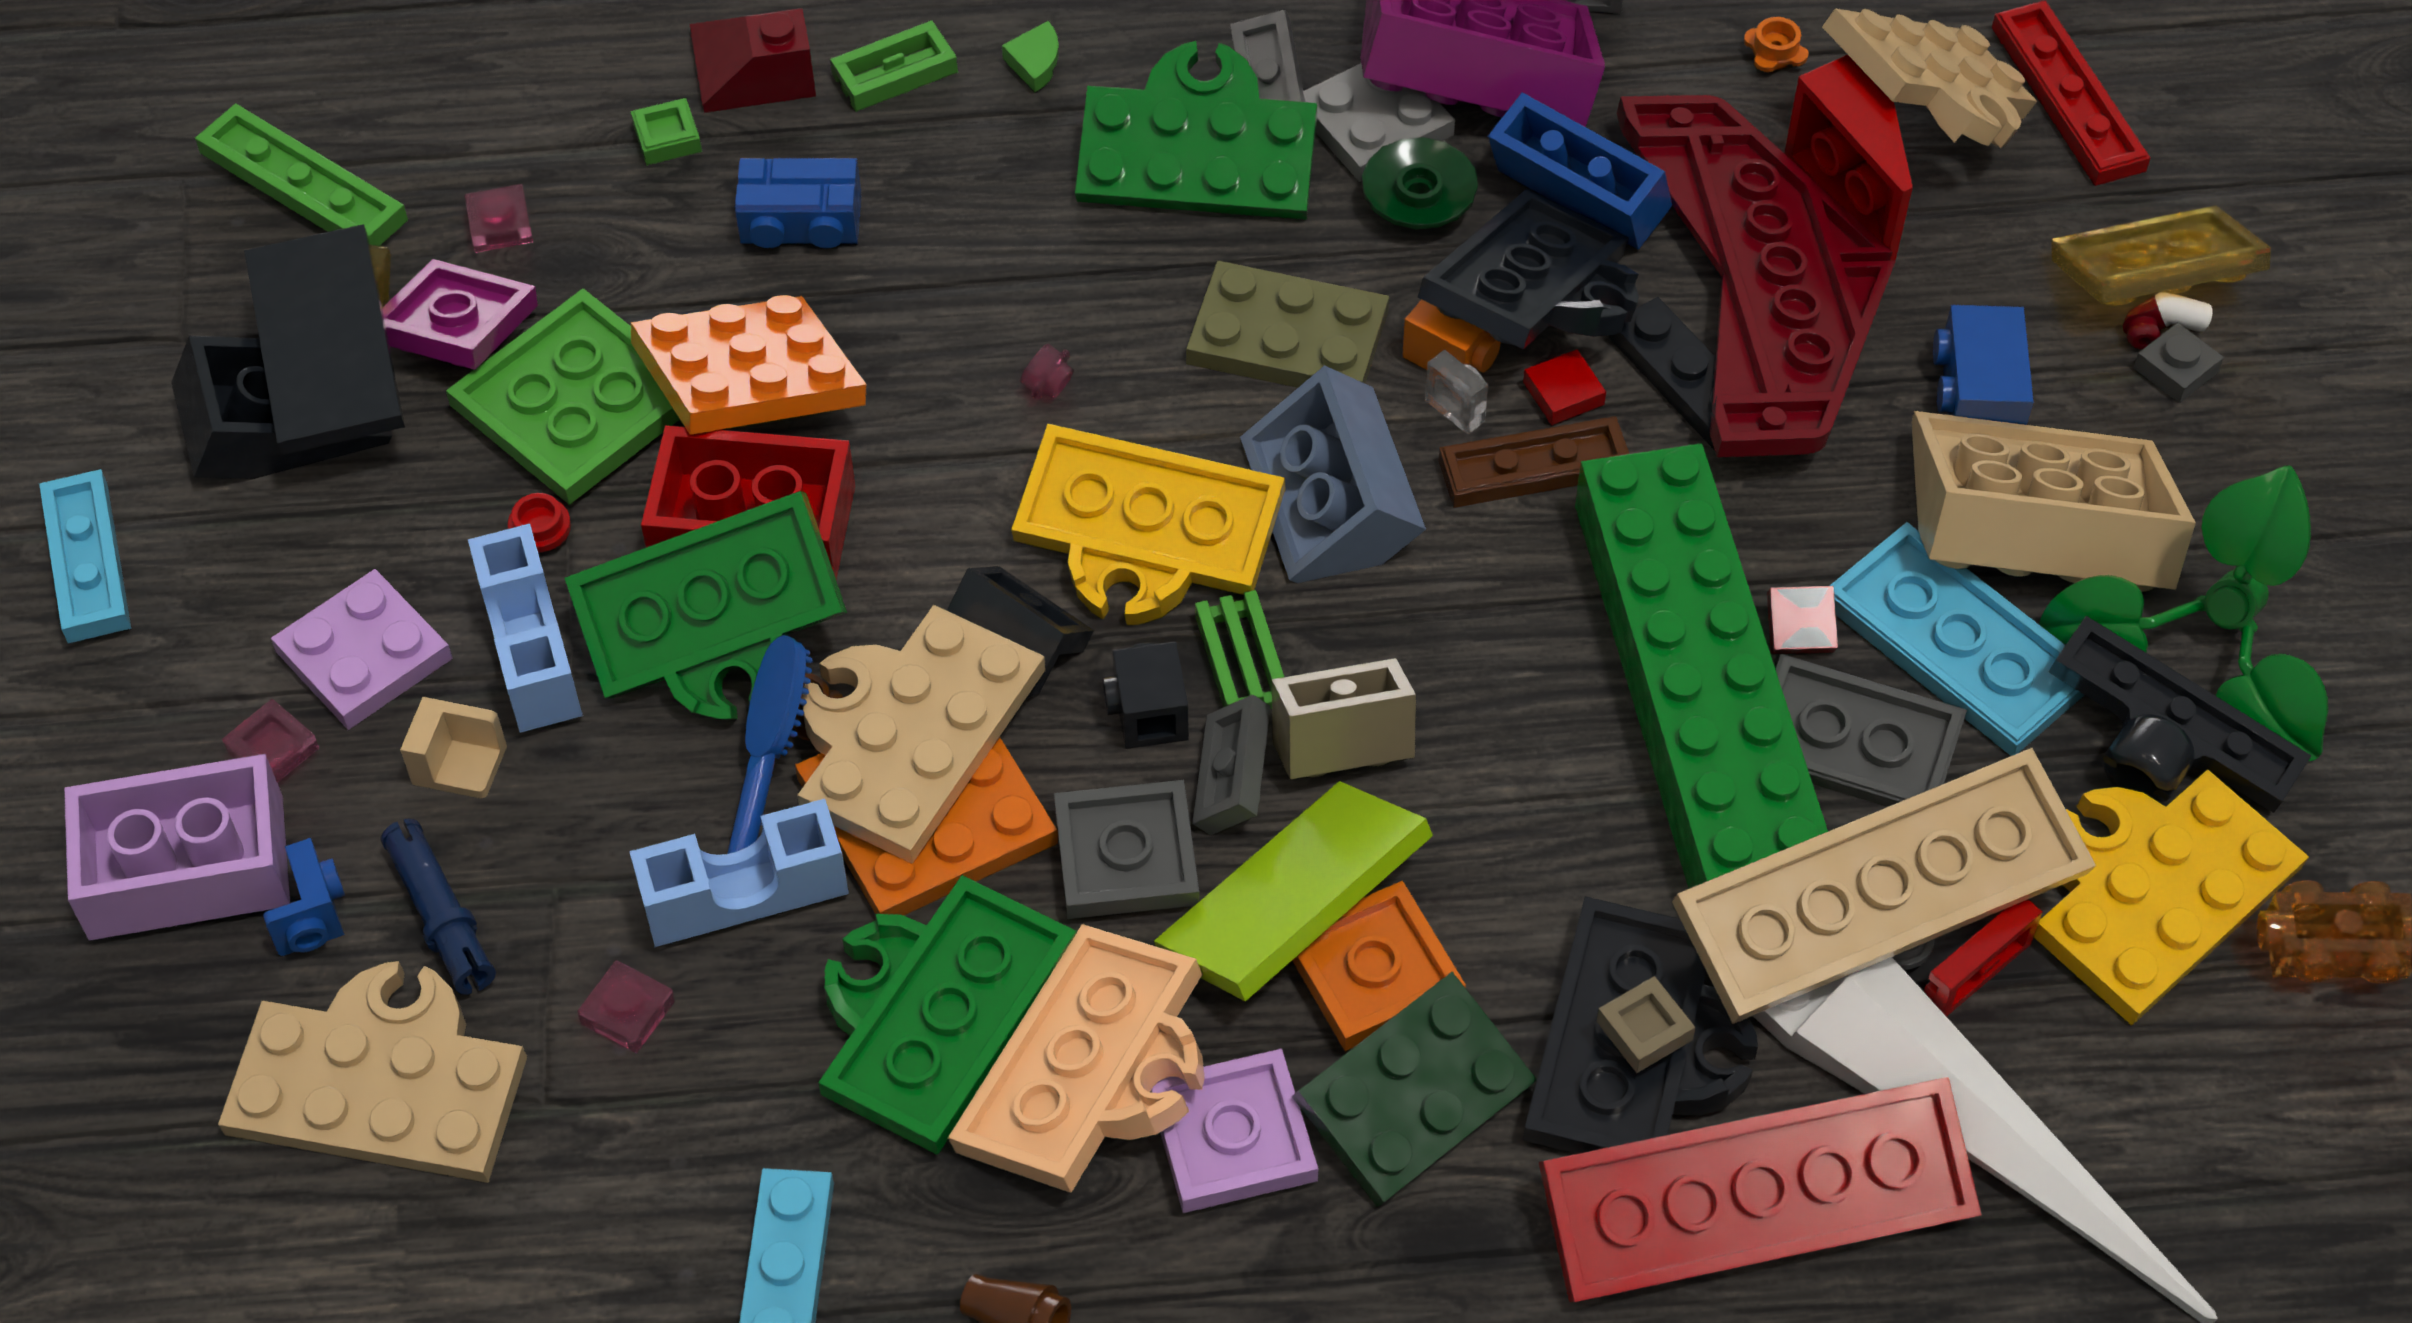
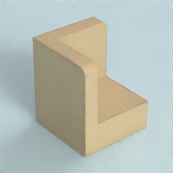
[400,697,507,798]

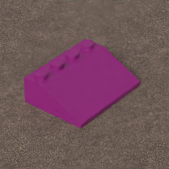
[1361,0,1605,127]

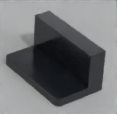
[947,566,1095,697]

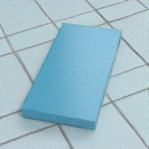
[1830,522,2084,756]

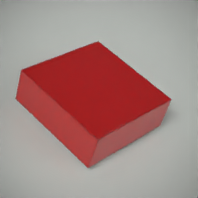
[1523,349,1606,425]

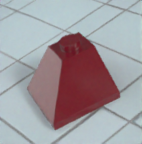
[690,8,816,113]

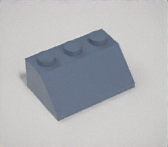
[1240,365,1426,583]

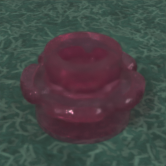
[1020,344,1074,400]

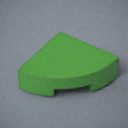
[1002,21,1059,92]

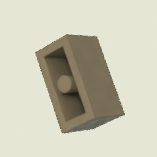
[1272,658,1416,779]

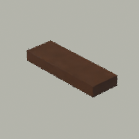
[1438,416,1629,508]

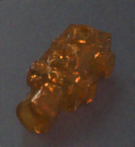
[2257,880,2412,983]

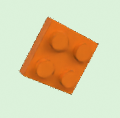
[1292,880,1466,1051]

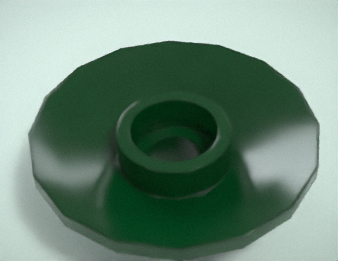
[1362,137,1478,229]

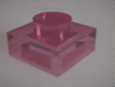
[464,184,534,253]
[222,699,319,783]
[577,960,675,1054]

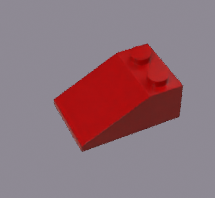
[1784,54,1913,266]

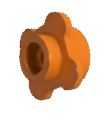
[1744,17,1809,72]

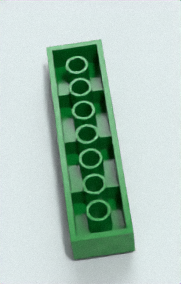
[1575,443,1828,889]

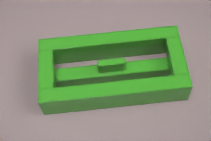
[830,21,958,111]
[1195,590,1284,709]

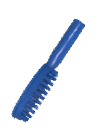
[727,635,813,854]

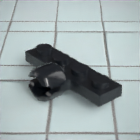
[2049,616,2312,813]

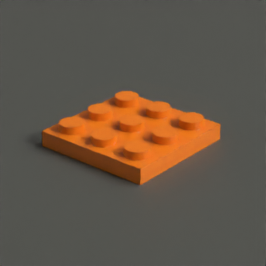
[631,295,866,435]
[795,737,1058,915]

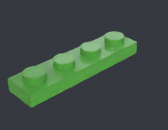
[195,103,408,253]

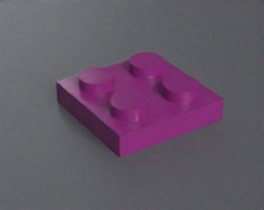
[382,259,538,370]

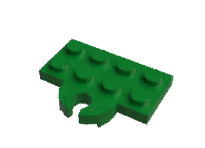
[1075,41,1317,220]
[564,491,847,720]
[818,875,1077,1155]

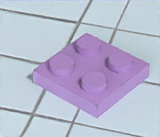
[271,569,453,730]
[1150,1049,1318,1213]

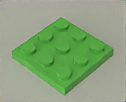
[446,288,680,505]

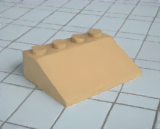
[1912,411,2196,591]

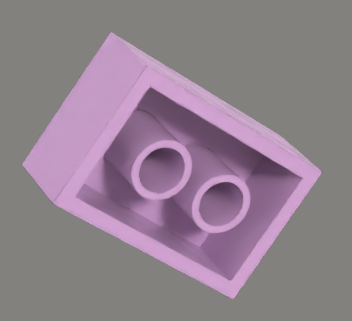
[64,754,290,941]

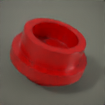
[508,493,571,552]

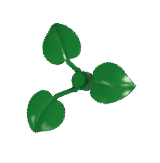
[2039,465,2328,761]

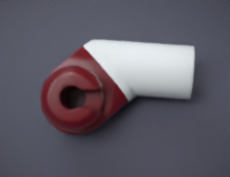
[2123,292,2213,350]

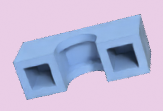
[468,524,583,733]
[629,799,849,947]

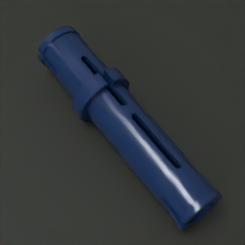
[380,819,496,994]

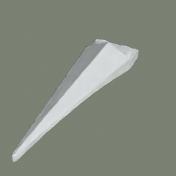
[1753,957,2217,1323]

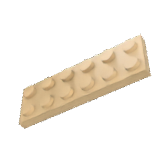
[1672,748,2096,1024]

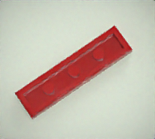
[1992,0,2151,186]

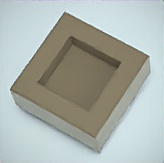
[1597,976,1695,1073]

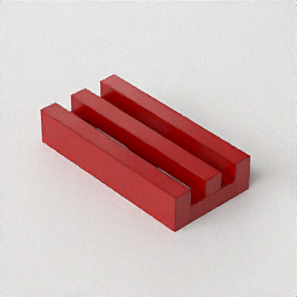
[1924,899,2043,1017]

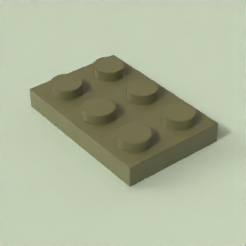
[1186,261,1389,388]

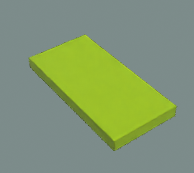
[1154,781,1433,1001]

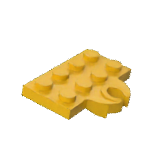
[1011,424,1286,625]
[2034,769,2309,1026]

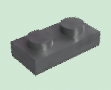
[1230,10,1305,102]

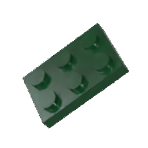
[1292,972,1537,1207]

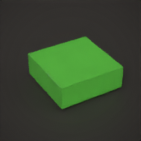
[631,98,702,165]

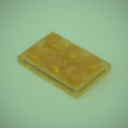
[2052,205,2271,306]

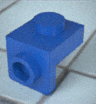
[263,838,345,956]

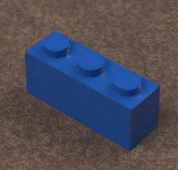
[1488,92,1672,250]

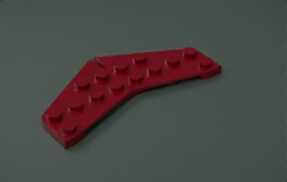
[1616,95,1896,457]

